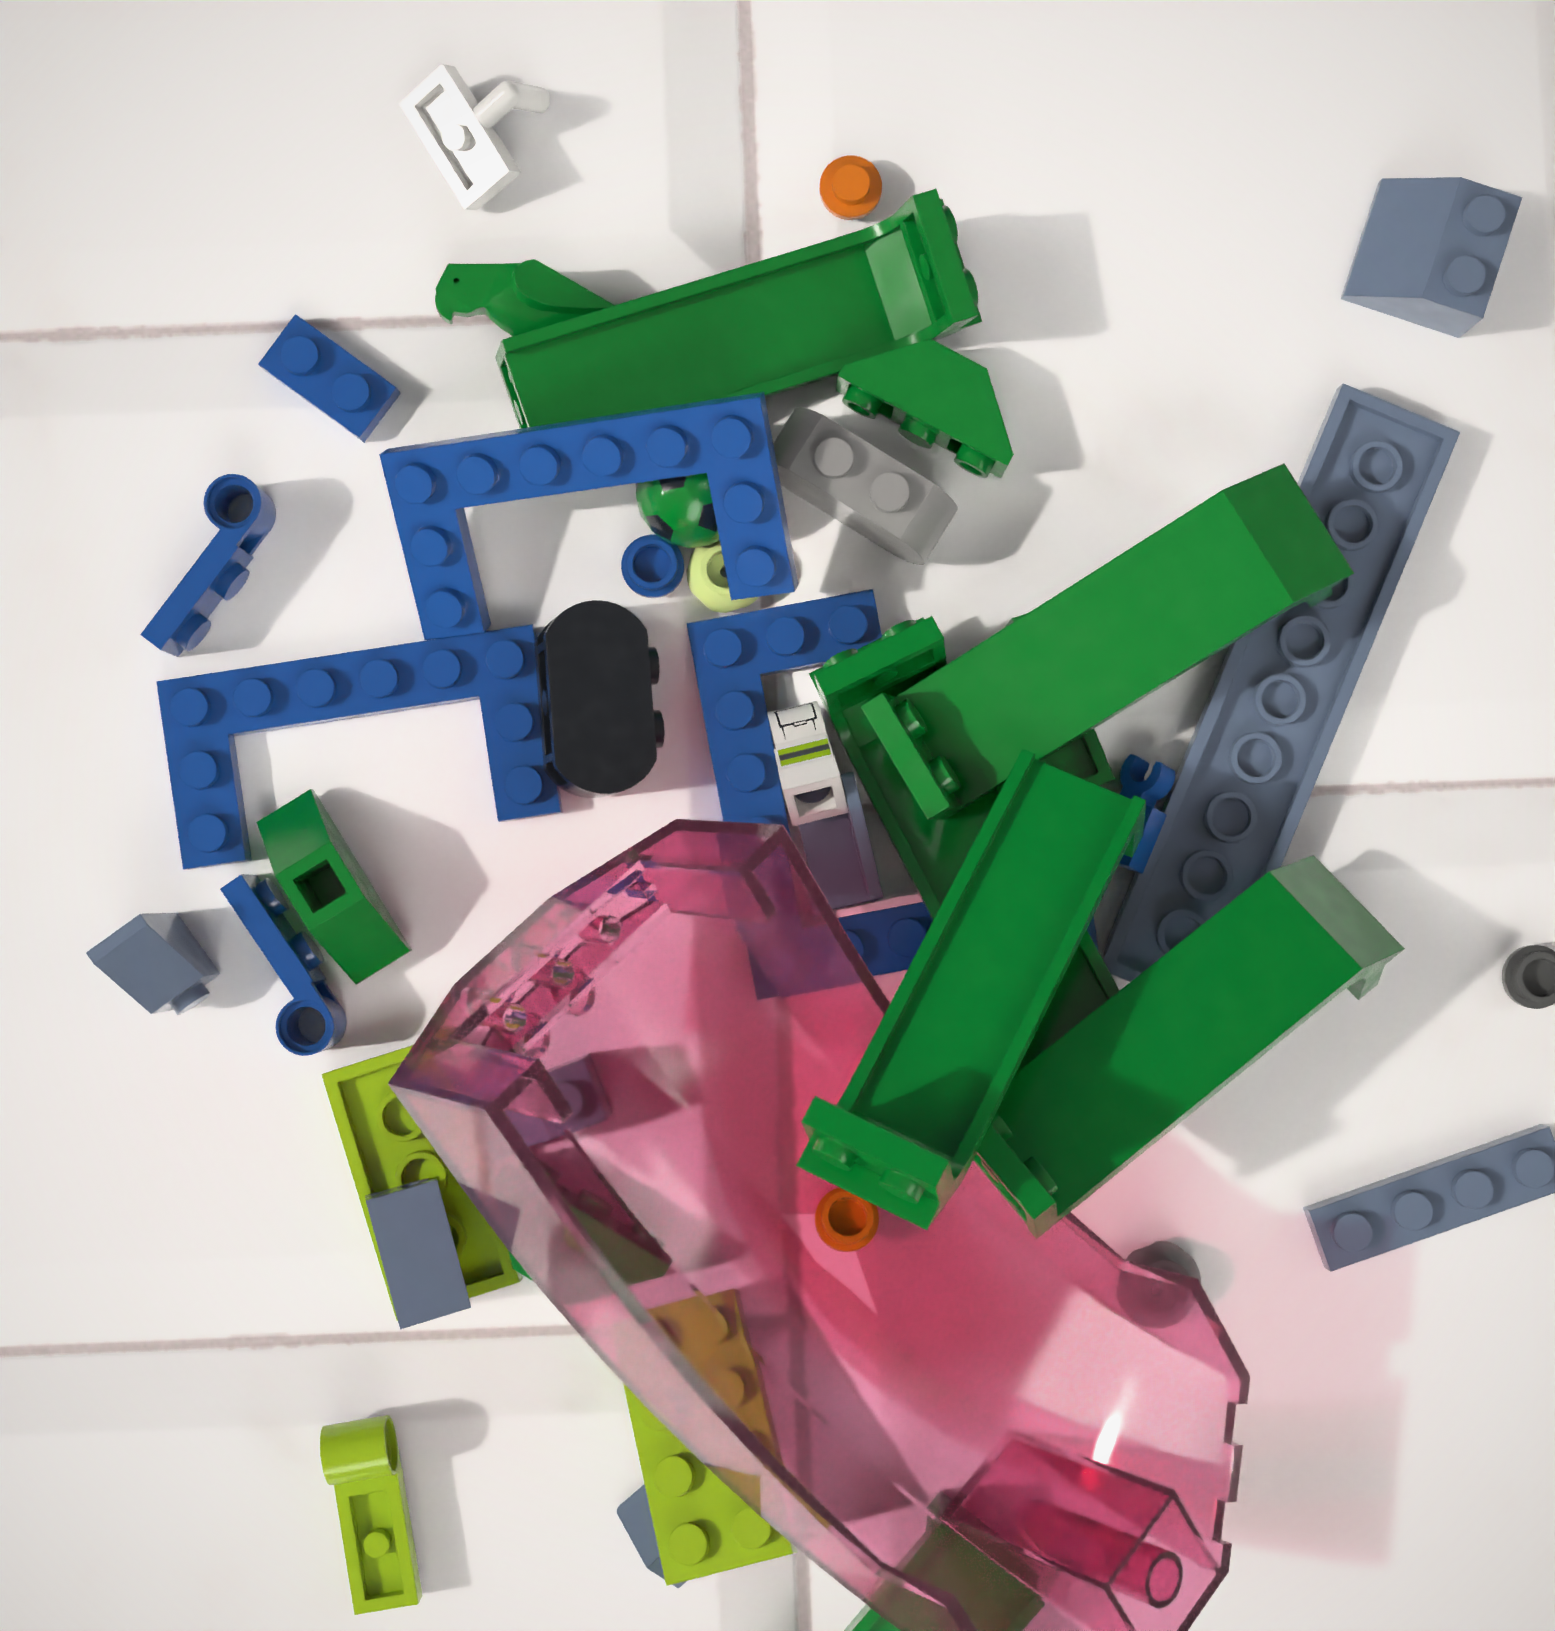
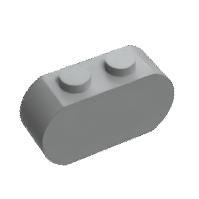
[773,407,958,565]

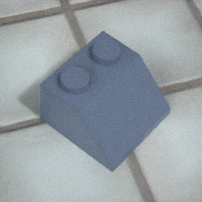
[1340,177,1523,338]

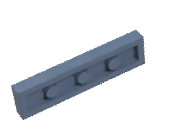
[1303,1124,1555,1272]

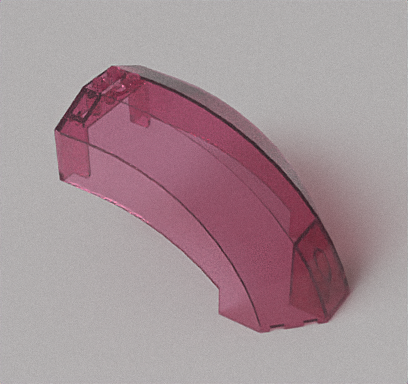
[388,819,1251,1631]

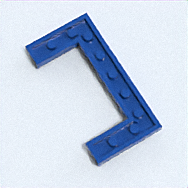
[379,392,799,640]
[686,589,933,998]
[156,624,563,870]

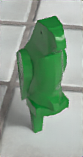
[435,259,614,336]

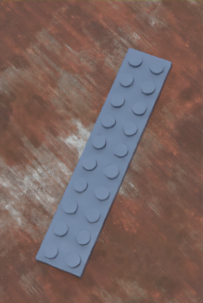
[1101,383,1460,982]

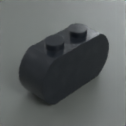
[534,600,665,798]

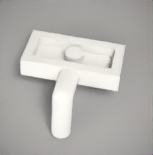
[399,64,550,211]

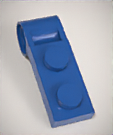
[140,474,276,657]
[220,874,347,1056]

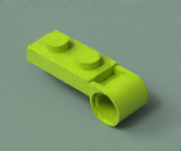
[320,1415,423,1615]

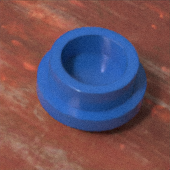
[621,534,685,598]

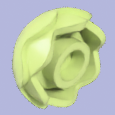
[687,541,758,613]

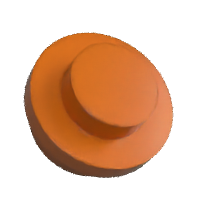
[819,155,882,220]
[814,1187,879,1253]

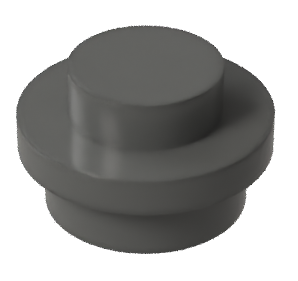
[1502,945,1555,1009]

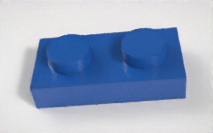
[258,314,401,443]

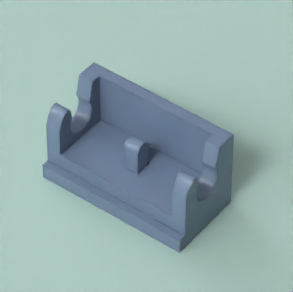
[365,1178,471,1330]

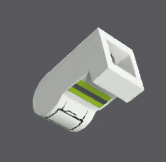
[768,701,849,826]

